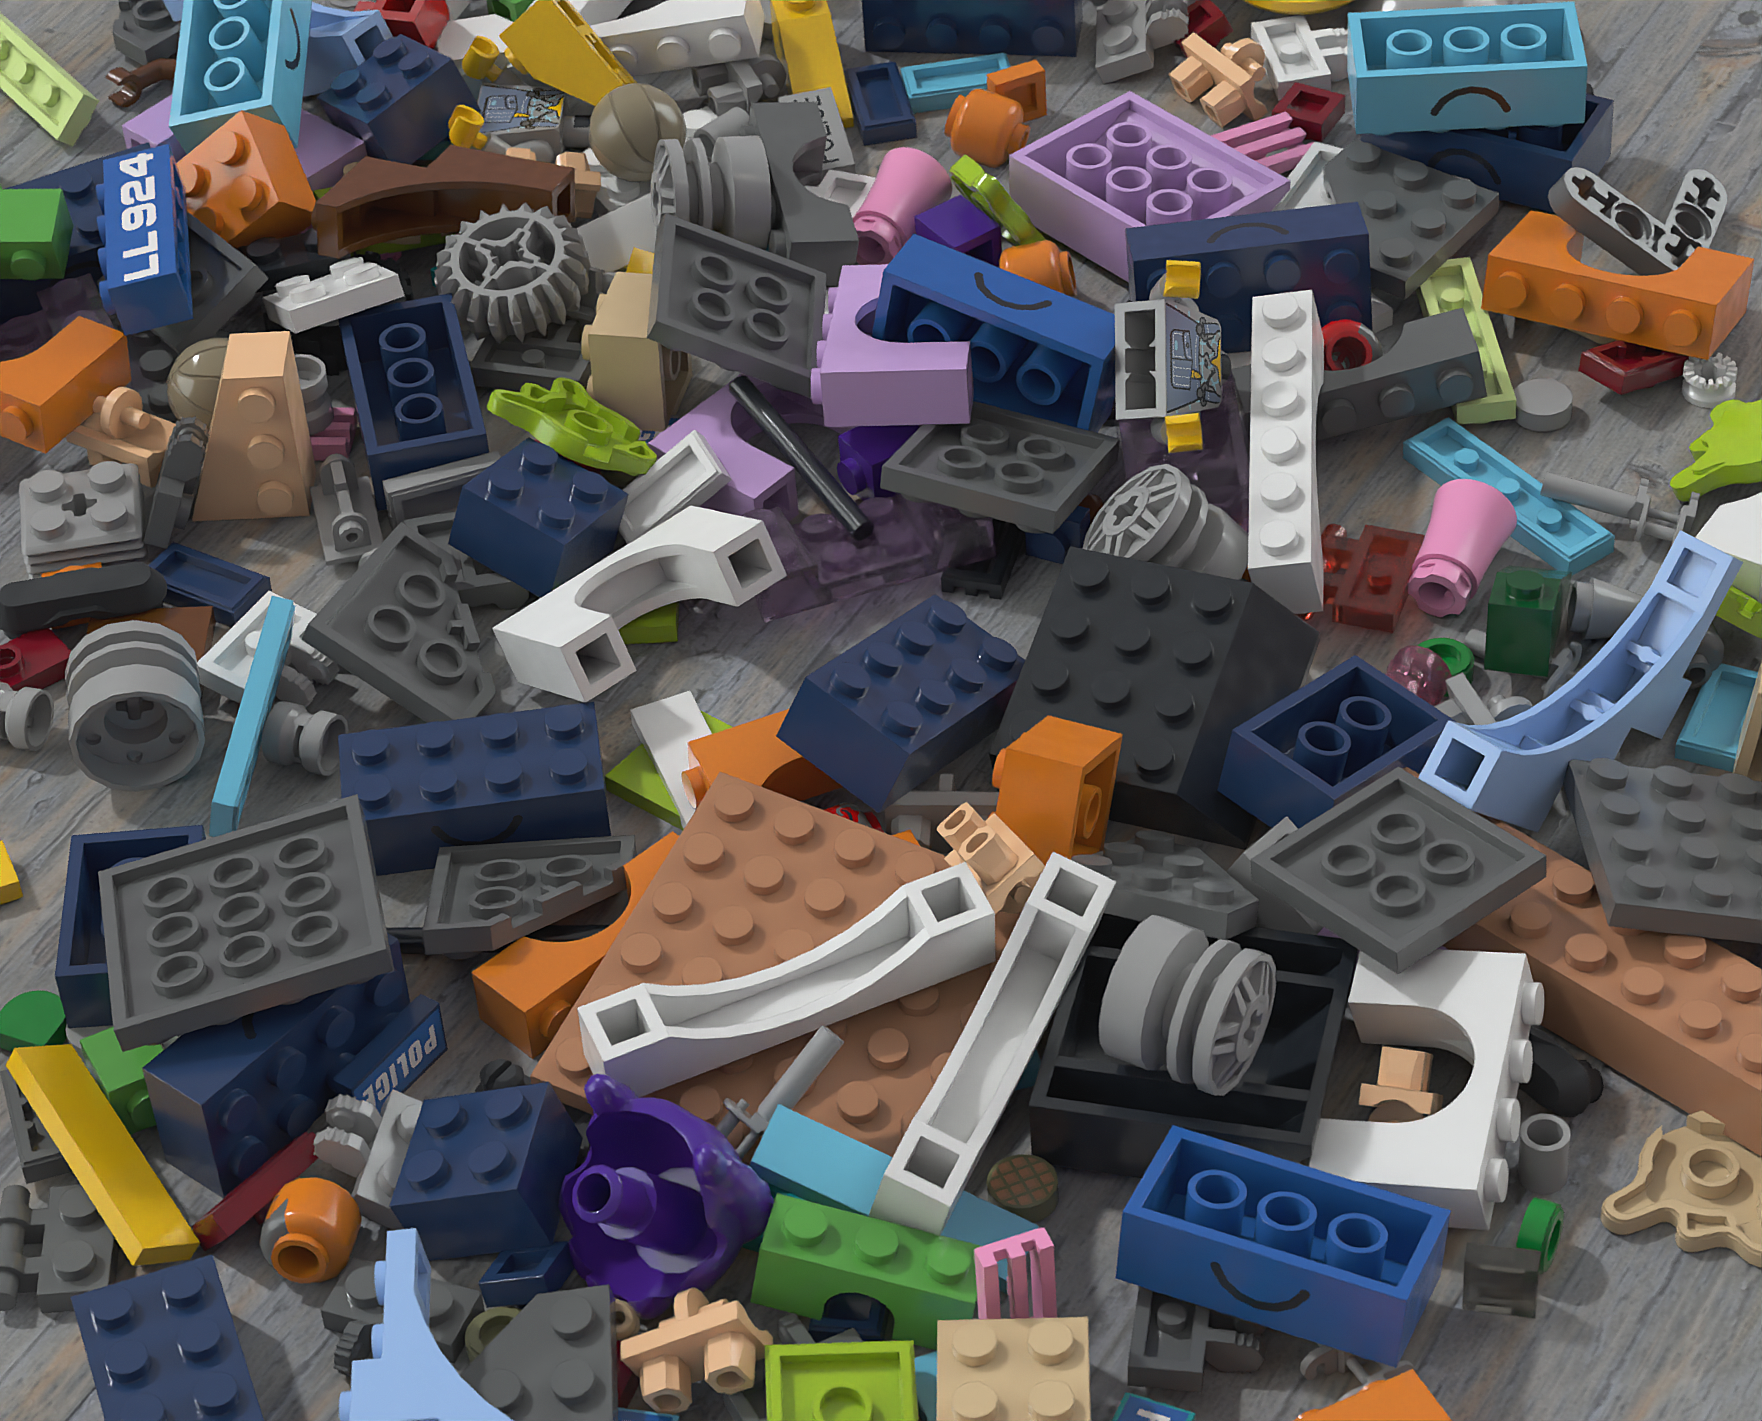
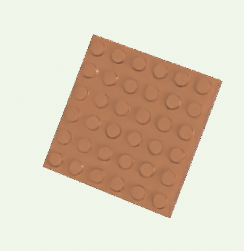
[530,772,1022,1166]

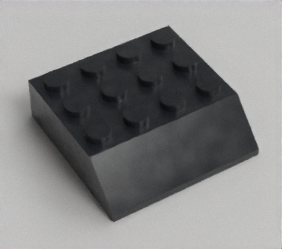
[989,546,1320,850]
[1029,913,1360,1178]

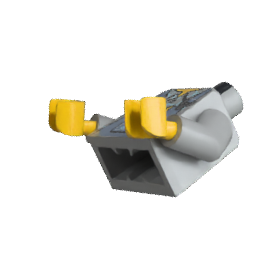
[448,36,591,164]
[1115,260,1232,453]

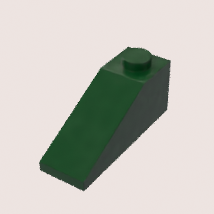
[1484,565,1572,677]

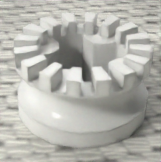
[1682,353,1738,408]

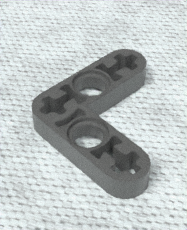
[1548,167,1728,276]

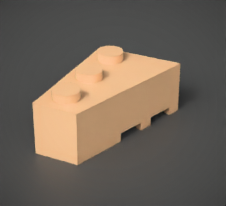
[192,331,316,521]

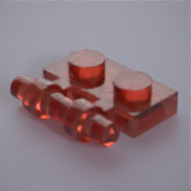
[1296,524,1425,633]

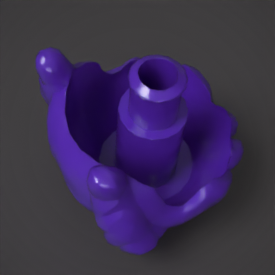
[558,1074,774,1320]

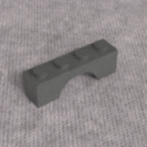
[739,102,859,286]
[1231,308,1487,442]

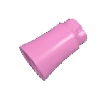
[853,147,952,265]
[1408,479,1517,618]

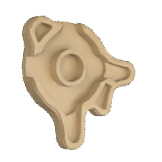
[1601,1110,1762,1268]

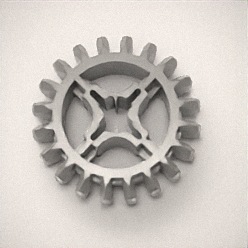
[434,202,591,344]

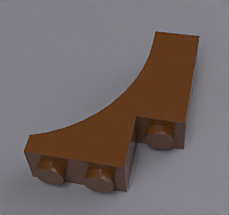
[311,145,575,259]

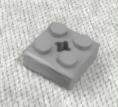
[19,461,149,580]

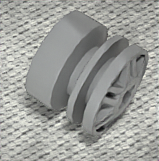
[650,136,771,250]
[1083,464,1248,580]
[65,620,205,792]
[1099,915,1276,1096]

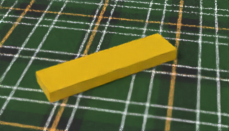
[5,1044,200,1266]

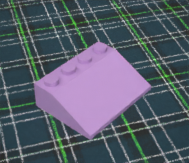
[1009,91,1291,282]

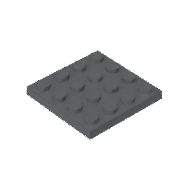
[1563,758,1762,944]
[98,794,394,1052]

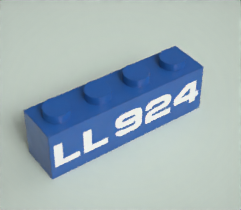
[96,144,193,336]

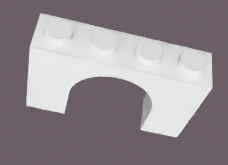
[492,505,787,703]
[1309,949,1544,1230]

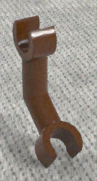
[105,59,177,107]

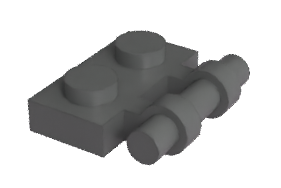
[0,1185,120,1313]

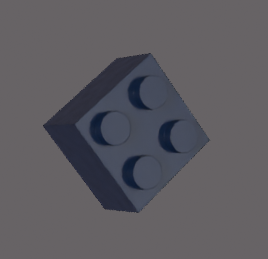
[317,34,481,165]
[448,437,629,598]
[389,1082,583,1261]

